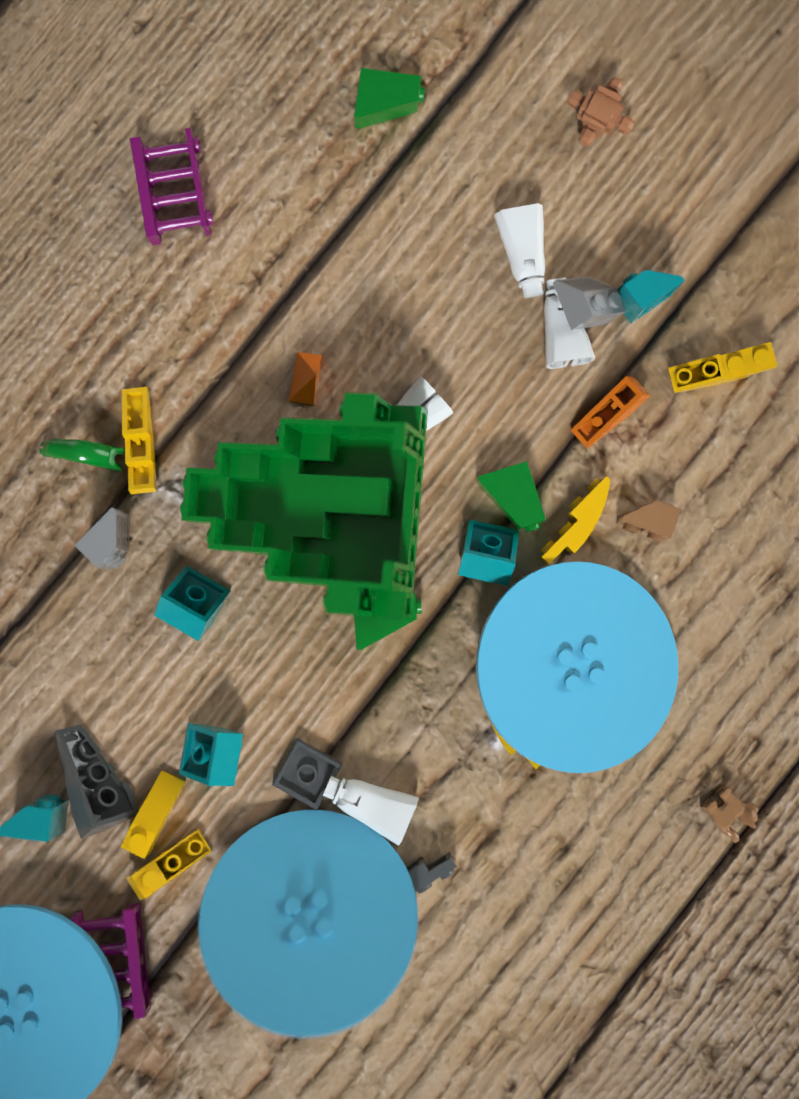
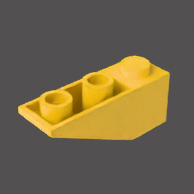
[125,829,212,900]

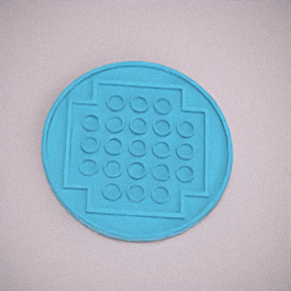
[476,562,678,773]
[199,810,418,1038]
[0,904,122,1099]

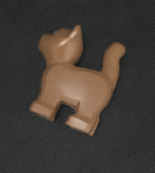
[700,784,759,843]

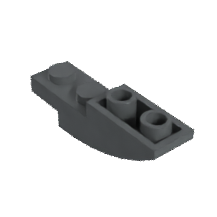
[406,852,457,901]

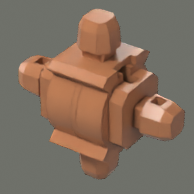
[566,77,634,147]

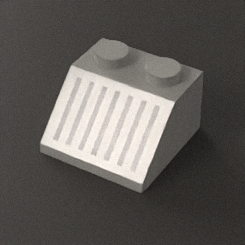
[553,277,626,330]
[74,507,129,570]

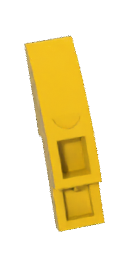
[668,342,778,393]
[539,476,610,565]

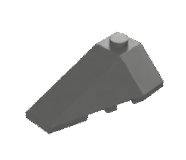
[55,725,139,839]

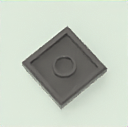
[272,738,343,810]

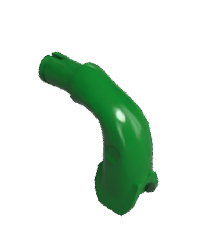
[39,438,125,472]

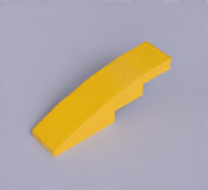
[122,387,157,494]

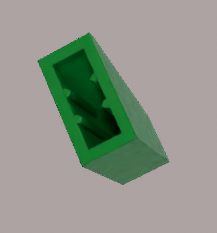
[354,68,425,129]
[476,461,546,533]
[354,593,422,650]

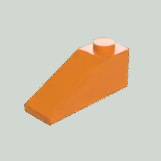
[571,376,651,449]

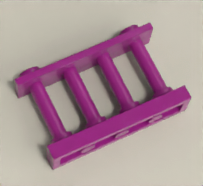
[130,128,214,245]
[70,903,151,1019]

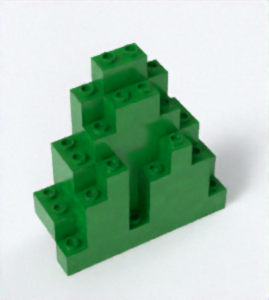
[180,393,428,620]

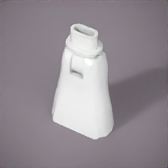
[494,203,545,298]
[544,278,595,369]
[397,376,453,431]
[323,776,419,845]

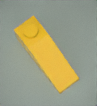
[121,770,186,859]

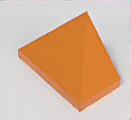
[289,351,322,406]

